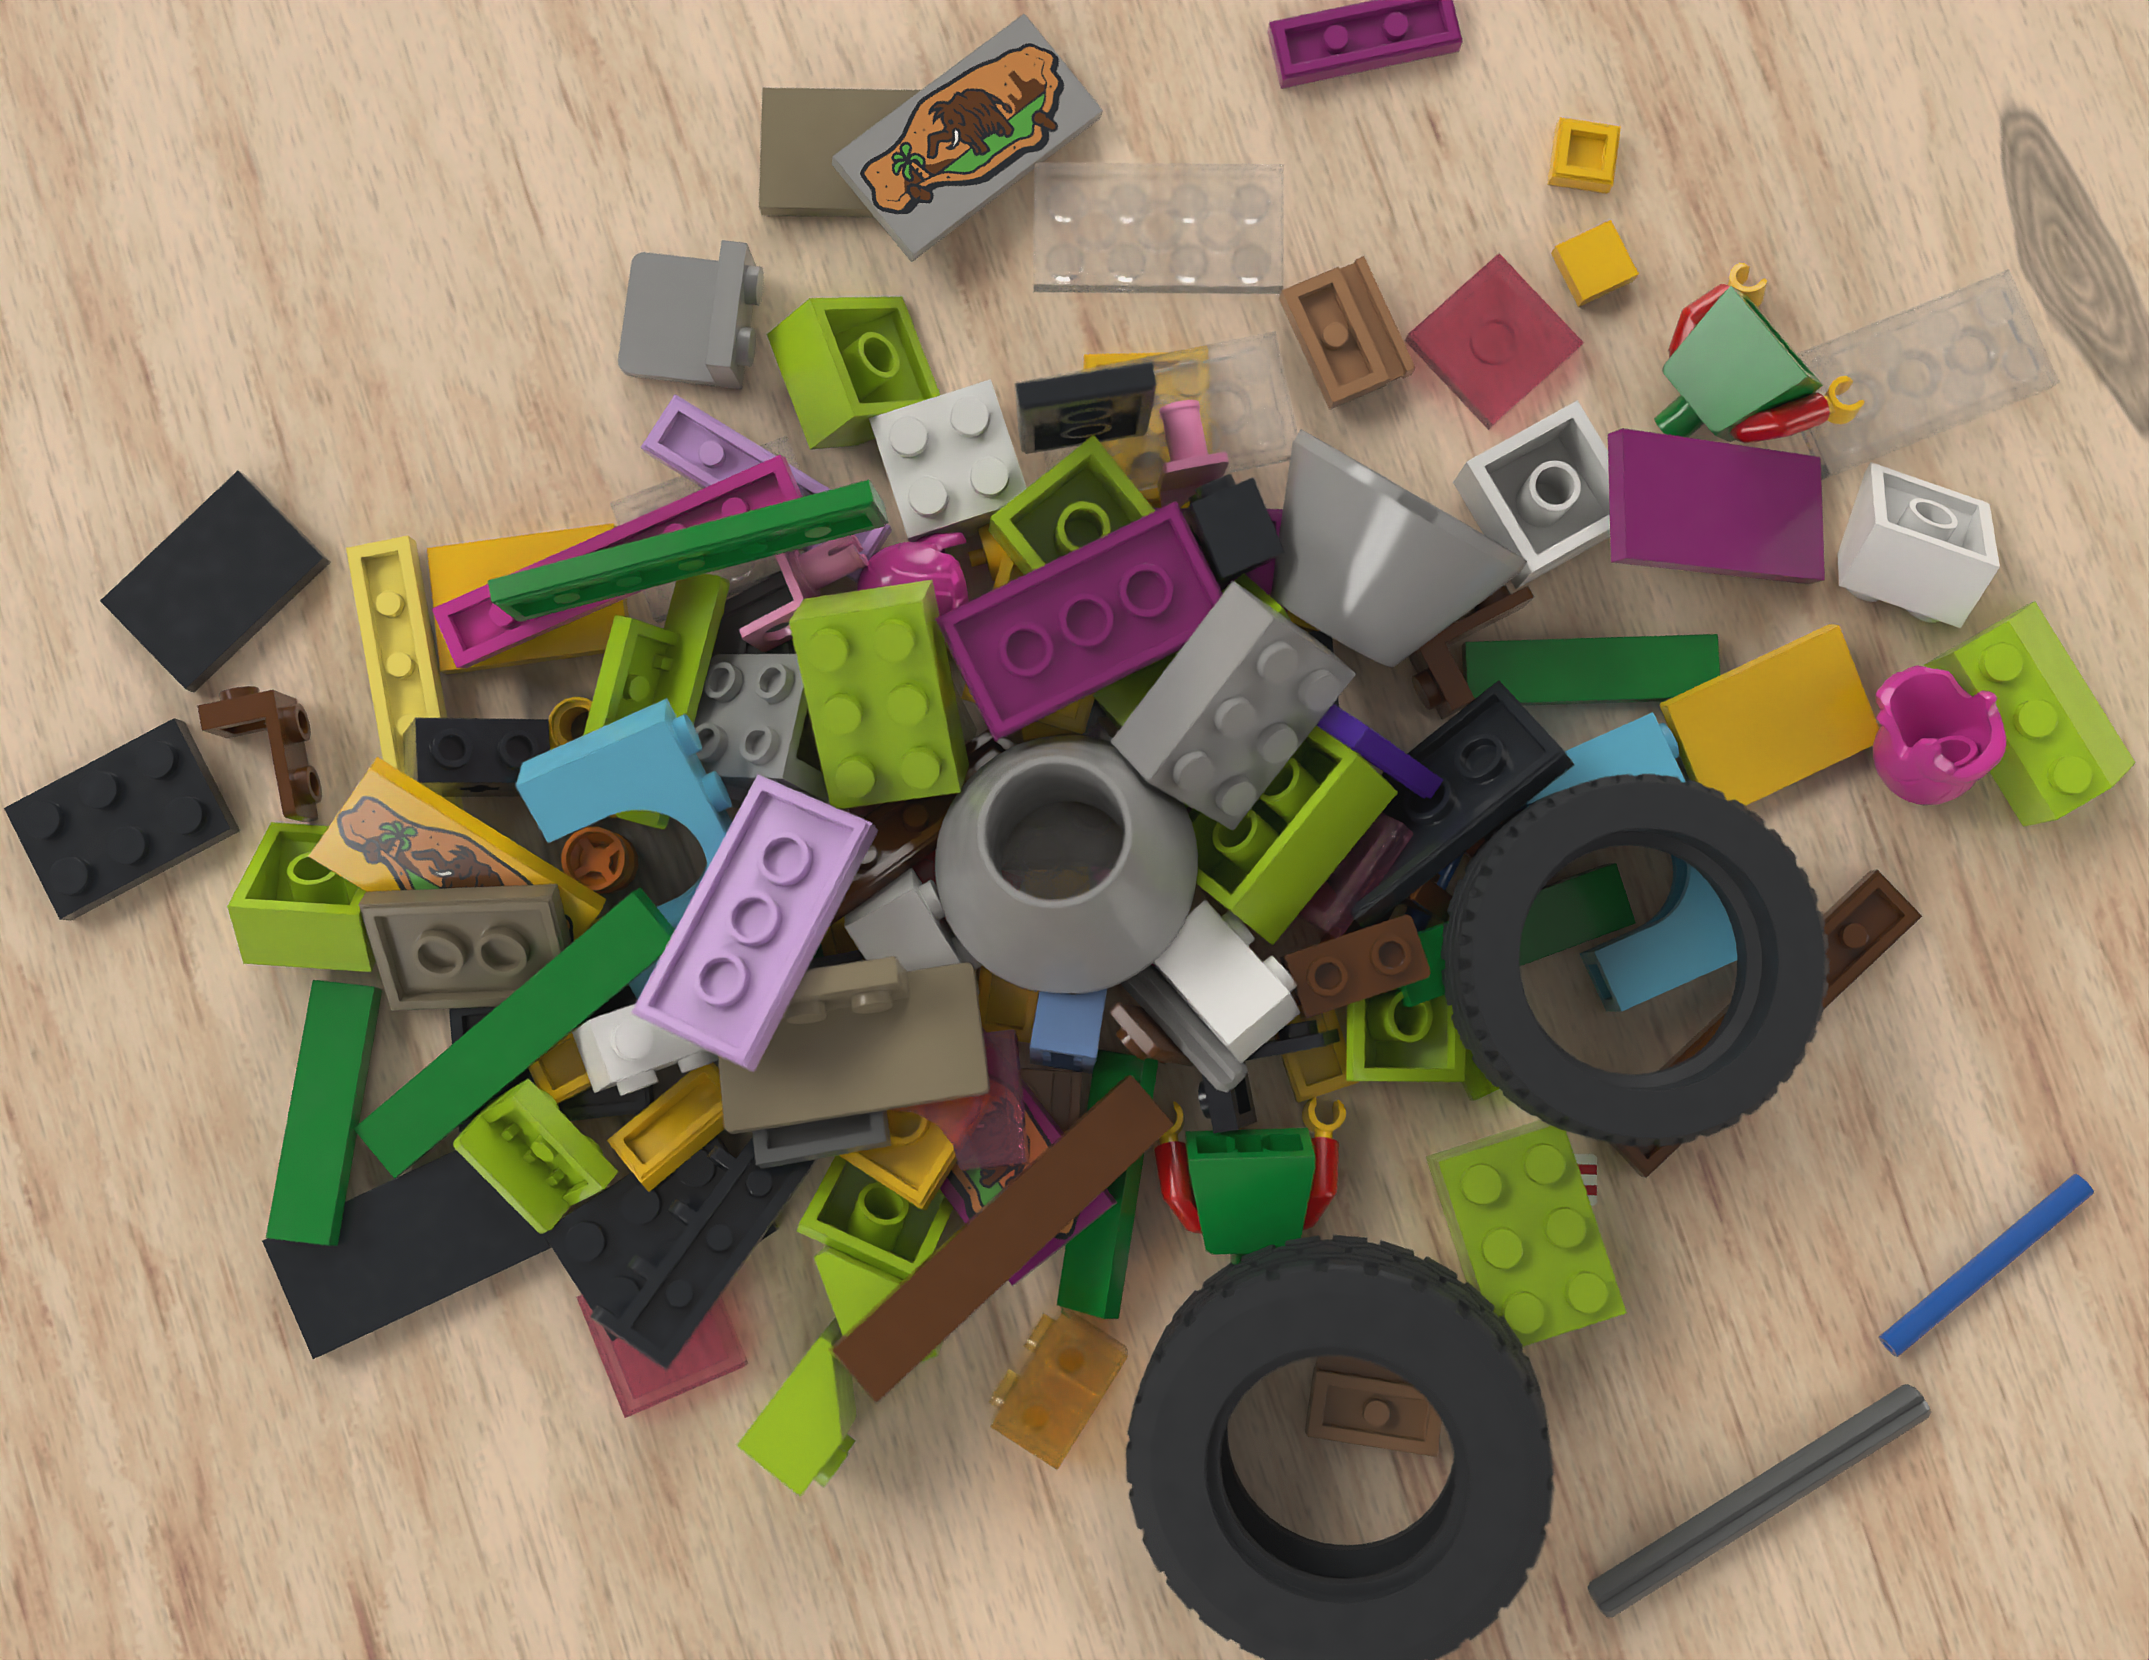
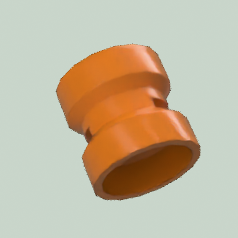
[561,827,638,894]

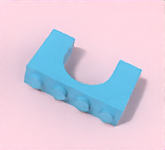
[516,699,732,999]
[1516,712,1737,1012]

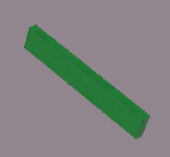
[488,480,889,622]
[353,888,675,1178]

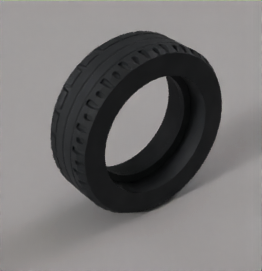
[1441,774,1829,1147]

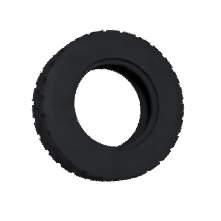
[1126,1235,1554,1660]

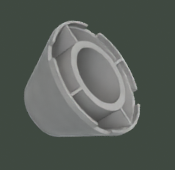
[1270,429,1527,668]
[935,735,1198,995]

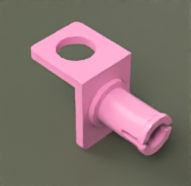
[1157,400,1229,508]
[739,534,868,652]

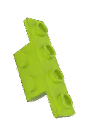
[583,574,730,829]

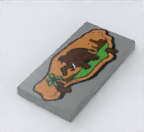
[832,14,1103,262]

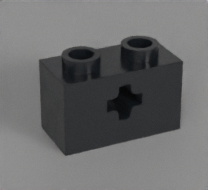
[1183,474,1284,585]
[403,718,550,797]

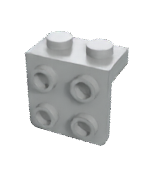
[618,240,764,389]
[693,654,829,808]

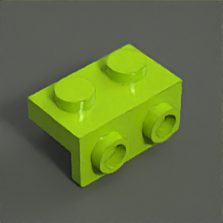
[453,1079,619,1234]

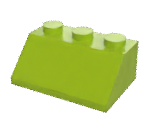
[1924,601,2136,827]

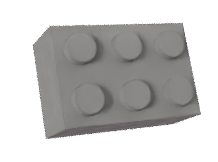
[1111,581,1356,830]

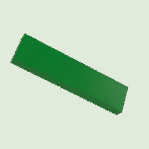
[1462,634,1720,706]
[1397,863,1636,1007]
[266,980,383,1246]
[1056,1049,1159,1319]

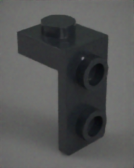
[1198,1020,1340,1133]

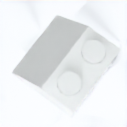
[1838,462,2000,628]

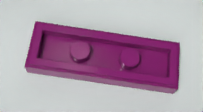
[1267,0,1463,89]

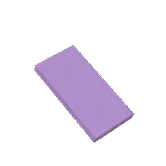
[631,775,878,1072]

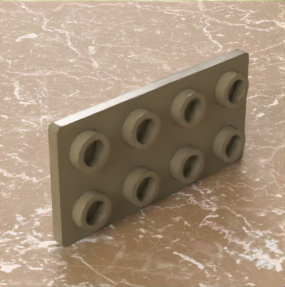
[718,956,990,1134]

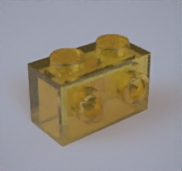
[988,1307,1128,1470]

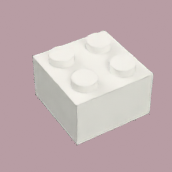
[869,379,1027,542]
[1453,400,1610,589]

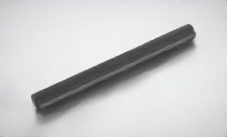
[1588,1384,1931,1618]

